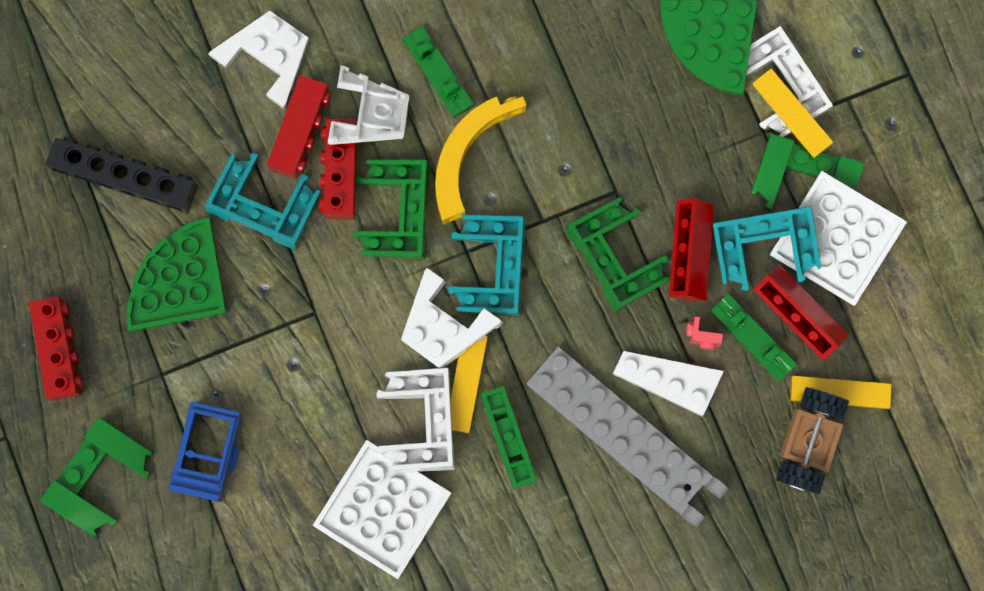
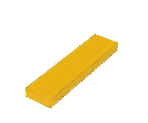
[752,68,833,159]
[450,336,488,434]
[790,376,891,409]

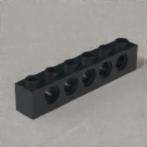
[45,137,197,214]

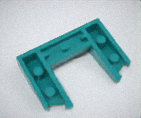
[205,153,320,250]
[713,206,822,291]
[448,215,526,316]

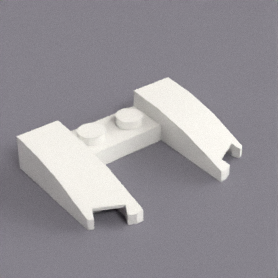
[747,26,833,137]
[377,368,455,471]

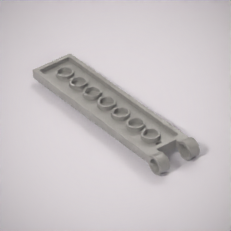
[526,347,728,528]

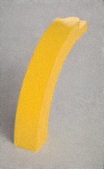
[435,96,527,225]

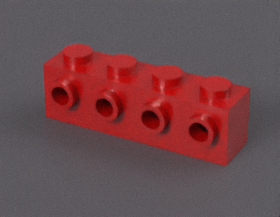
[267,75,331,180]
[319,119,357,220]
[669,198,714,302]
[753,264,849,360]
[29,296,84,402]

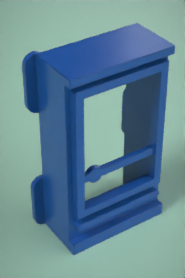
[168,402,243,502]

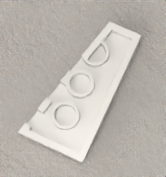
[613,351,724,416]

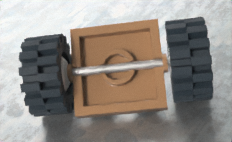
[776,387,849,494]

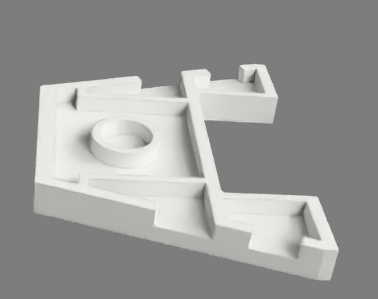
[209,11,309,109]
[328,65,409,145]
[401,268,503,368]

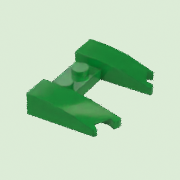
[751,134,864,211]
[353,160,430,260]
[565,197,670,313]
[40,417,153,537]

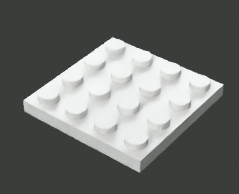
[770,171,907,306]
[313,440,451,579]

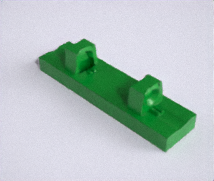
[402,26,474,119]
[709,294,797,382]
[480,386,537,489]

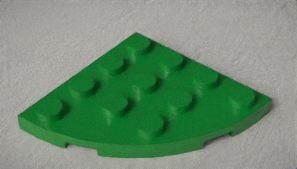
[660,0,757,96]
[127,217,227,332]

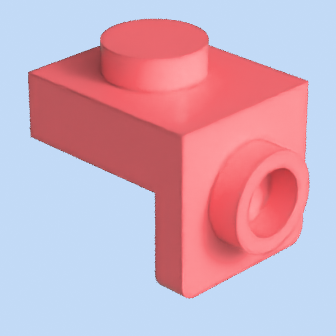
[686,316,723,350]

